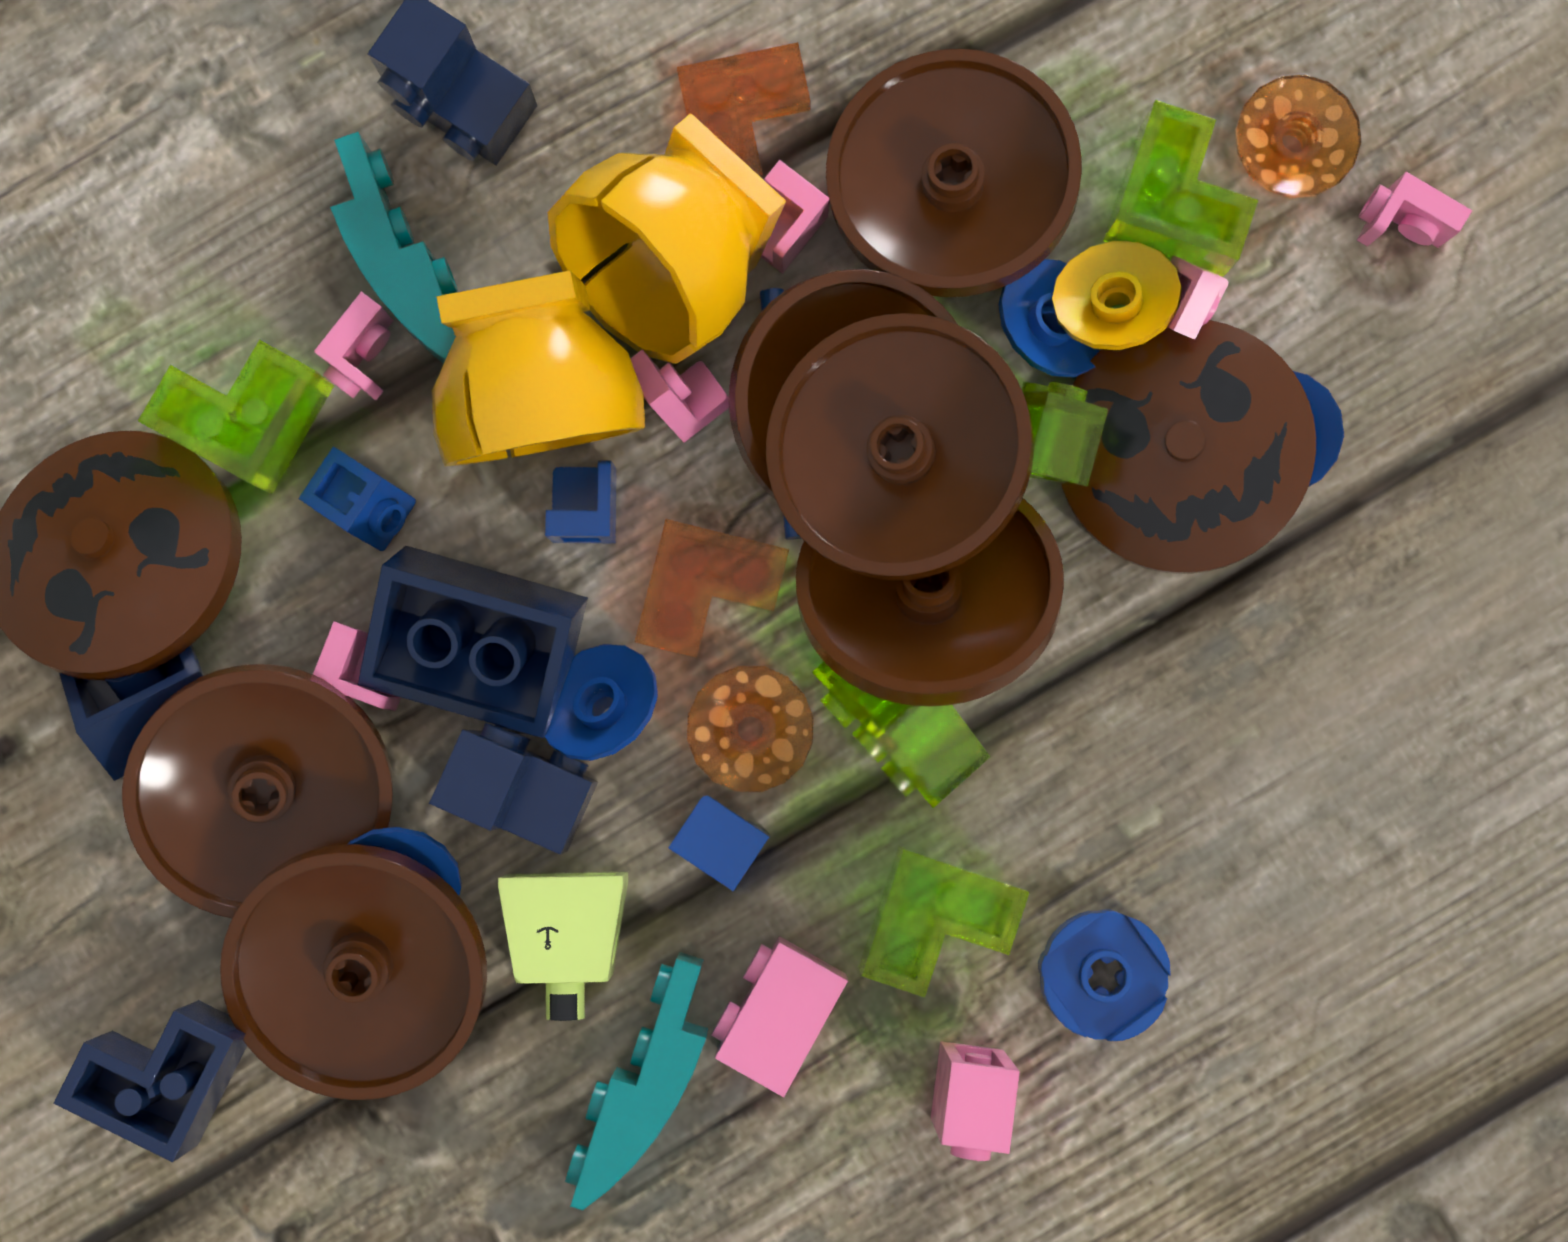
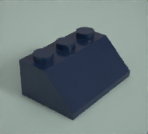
[358,545,588,738]

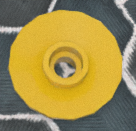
[1052,241,1182,350]

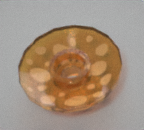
[1235,74,1362,199]
[687,666,814,792]

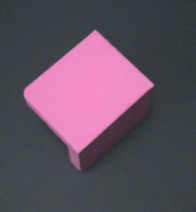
[761,160,830,274]
[313,621,401,711]

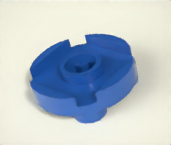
[1038,909,1171,1041]

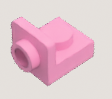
[1357,172,1472,248]
[1167,255,1228,339]
[314,291,394,400]
[630,349,729,443]

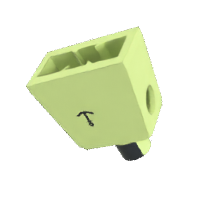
[498,872,628,1021]

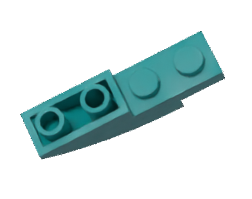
[330,132,458,363]
[565,952,709,1210]

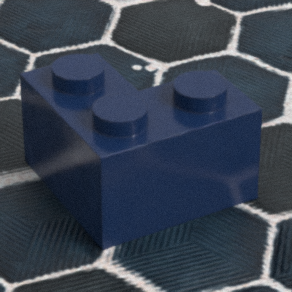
[367,0,538,166]
[429,723,598,855]
[53,1000,247,1163]

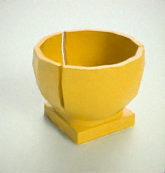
[547,113,786,364]
[432,270,645,466]

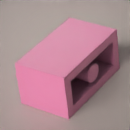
[711,936,848,1097]
[931,1041,1020,1161]

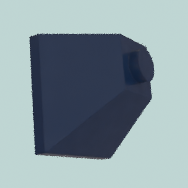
[59,645,204,781]

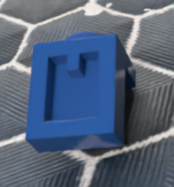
[298,446,416,551]

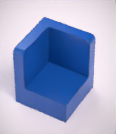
[545,460,617,544]
[668,795,770,891]

